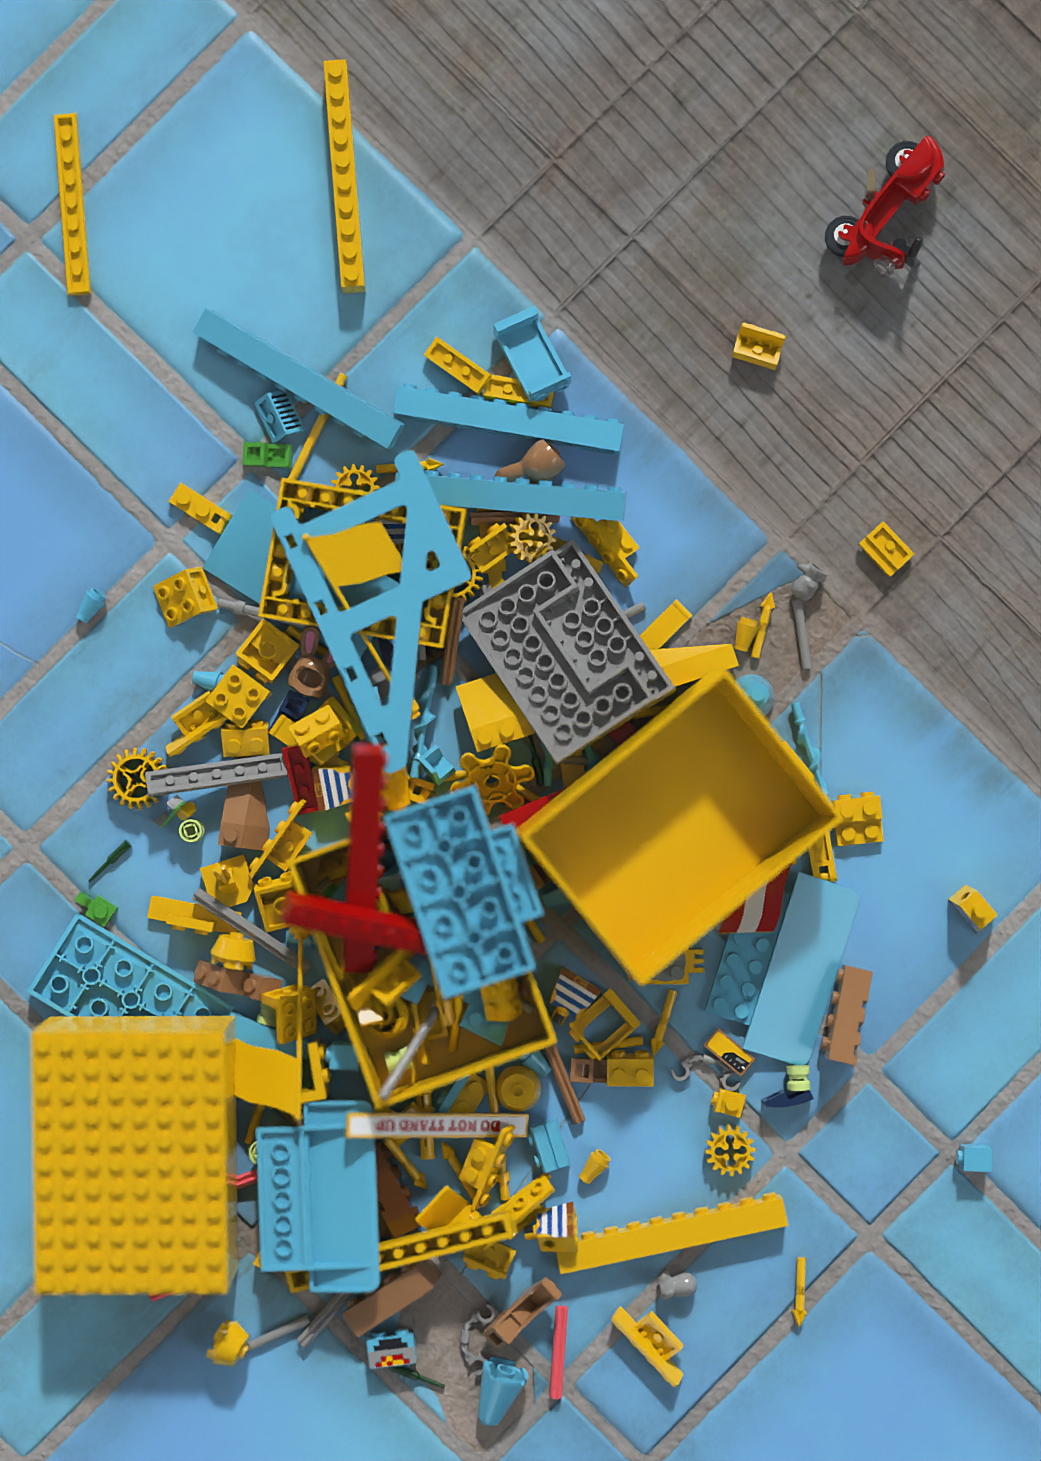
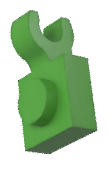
[75,892,118,927]

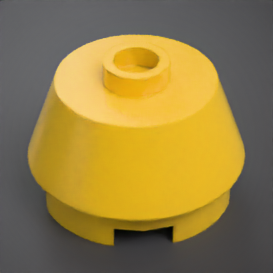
[210,932,256,970]
[367,997,411,1038]
[496,1065,541,1112]
[206,1319,250,1367]

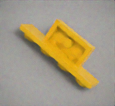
[571,517,640,587]
[165,691,228,757]
[248,799,313,879]
[147,896,242,935]
[347,949,422,1011]
[408,991,450,1065]
[459,1124,515,1211]
[480,1175,555,1251]
[611,1306,683,1388]

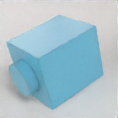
[956,1144,992,1172]

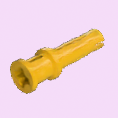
[415,1088,435,1160]

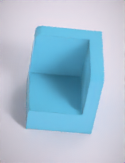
[419,745,456,786]

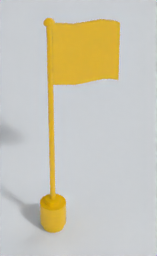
[302,522,420,720]
[234,926,313,1121]

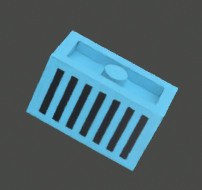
[254,390,306,444]

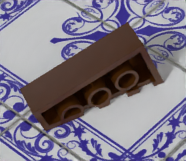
[375,1139,421,1239]

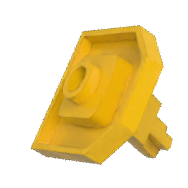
[200,854,254,907]

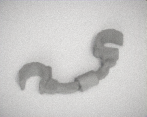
[671,1054,740,1091]
[460,1302,495,1375]

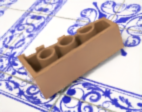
[820,964,873,1065]
[341,1258,442,1337]

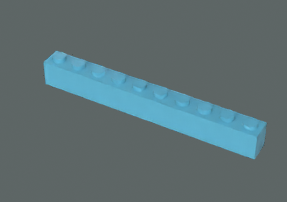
[193,308,405,450]
[393,384,624,455]
[395,470,627,521]

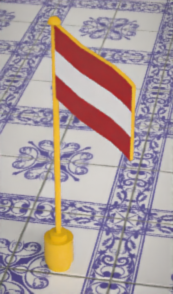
[718,859,797,934]

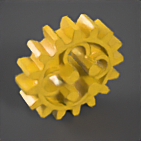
[331,464,380,493]
[506,513,556,563]
[705,1124,756,1176]

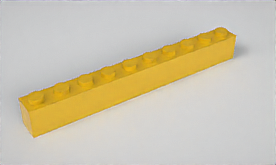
[323,59,366,294]
[556,1192,789,1274]
[285,1209,518,1294]

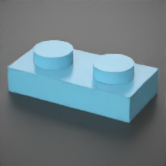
[437,1075,470,1113]

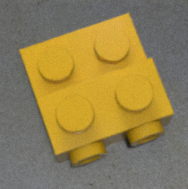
[235,618,300,685]
[832,791,884,846]
[254,871,298,932]

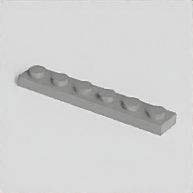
[145,753,288,797]

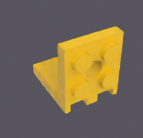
[270,1038,332,1108]

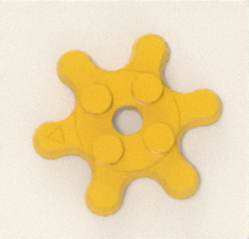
[450,744,535,817]

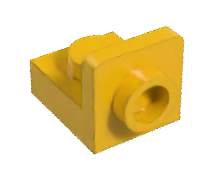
[710,1087,746,1118]

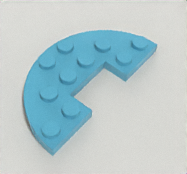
[401,953,508,1046]

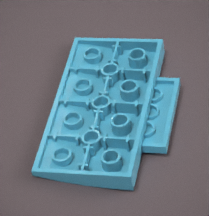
[203,489,400,660]
[384,785,544,999]
[27,913,235,1016]

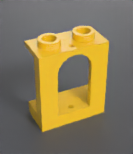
[568,988,641,1061]

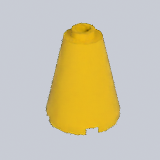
[382,766,411,812]

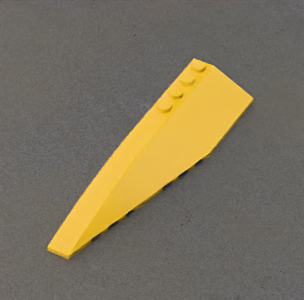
[456,644,739,752]

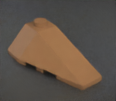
[218,756,270,850]

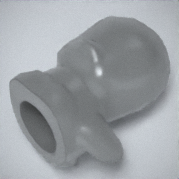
[792,562,827,601]
[658,1270,697,1300]

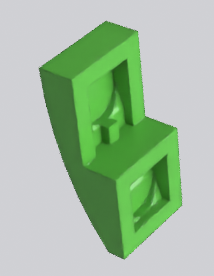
[242,442,293,468]

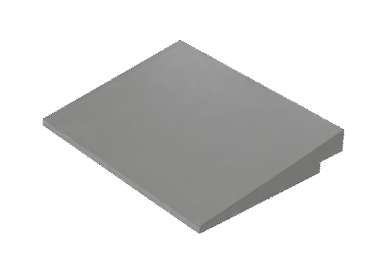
[462,539,676,764]

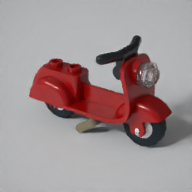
[825,135,945,277]

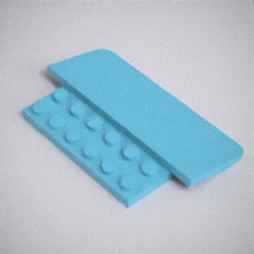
[704,872,860,1065]
[256,1100,380,1292]

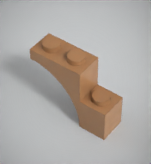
[193,959,283,1001]
[482,1277,562,1350]

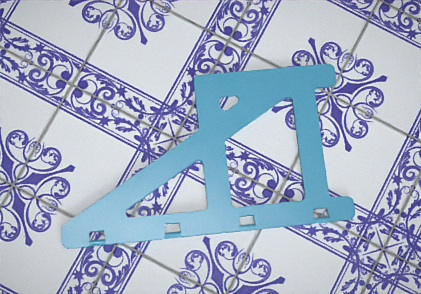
[271,450,471,773]

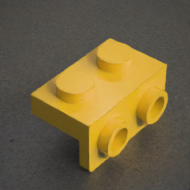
[732,323,786,370]
[466,523,513,574]
[288,704,346,758]
[221,719,270,757]
[480,976,523,1022]
[606,1050,654,1086]
[462,1241,516,1280]

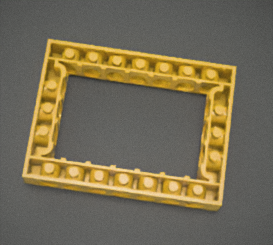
[258,478,468,648]

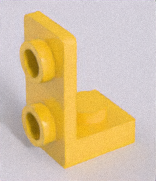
[311,979,347,1035]

